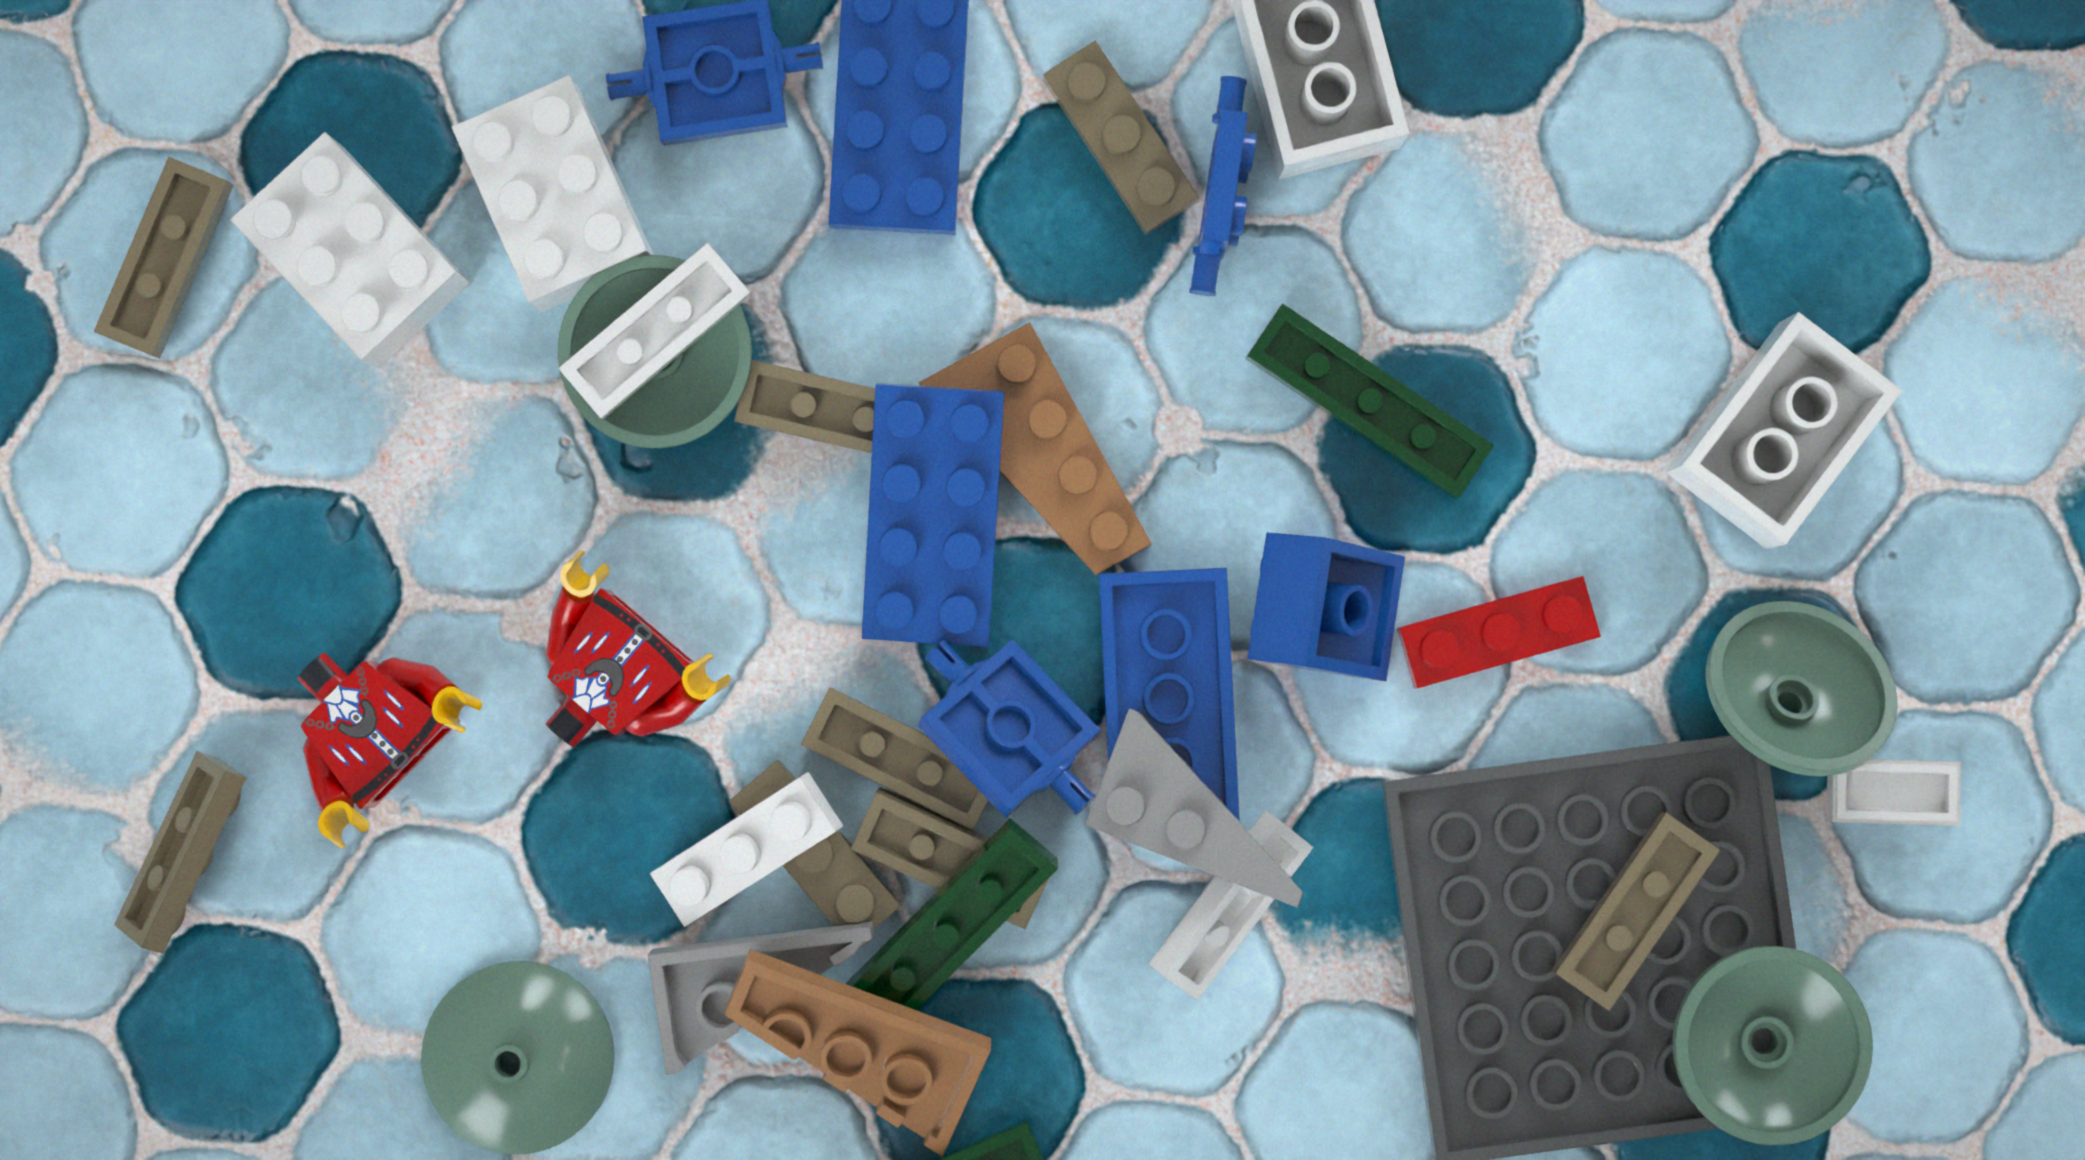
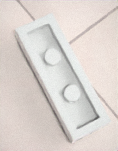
[558,243,751,419]
[650,772,843,927]
[1149,810,1314,1000]

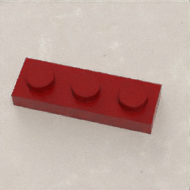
[1397,576,1601,689]

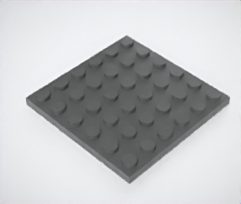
[1381,734,1796,1160]

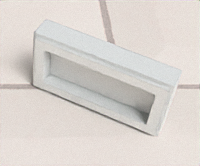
[1826,759,1961,826]

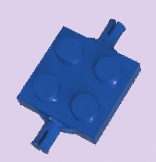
[606,0,824,146]
[1189,76,1257,296]
[918,639,1101,818]

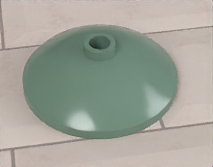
[557,255,752,448]
[1706,601,1898,776]
[1673,946,1873,1145]
[421,961,615,1155]

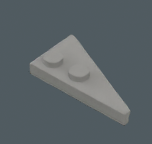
[1085,709,1304,908]
[648,921,875,1075]

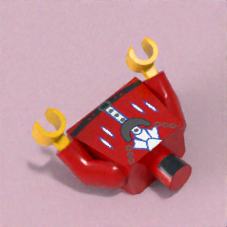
[545,550,731,748]
[297,653,483,848]

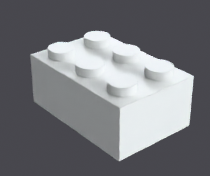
[1231,0,1410,180]
[452,75,654,313]
[230,132,471,369]
[1666,312,1903,549]

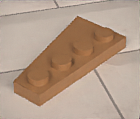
[918,322,1152,576]
[724,949,991,1157]

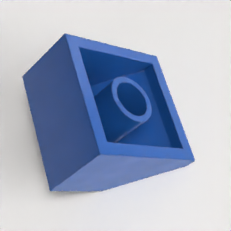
[1247,532,1405,682]

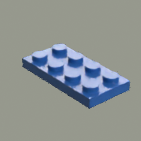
[828,0,969,235]
[861,383,1005,647]
[1099,568,1240,821]

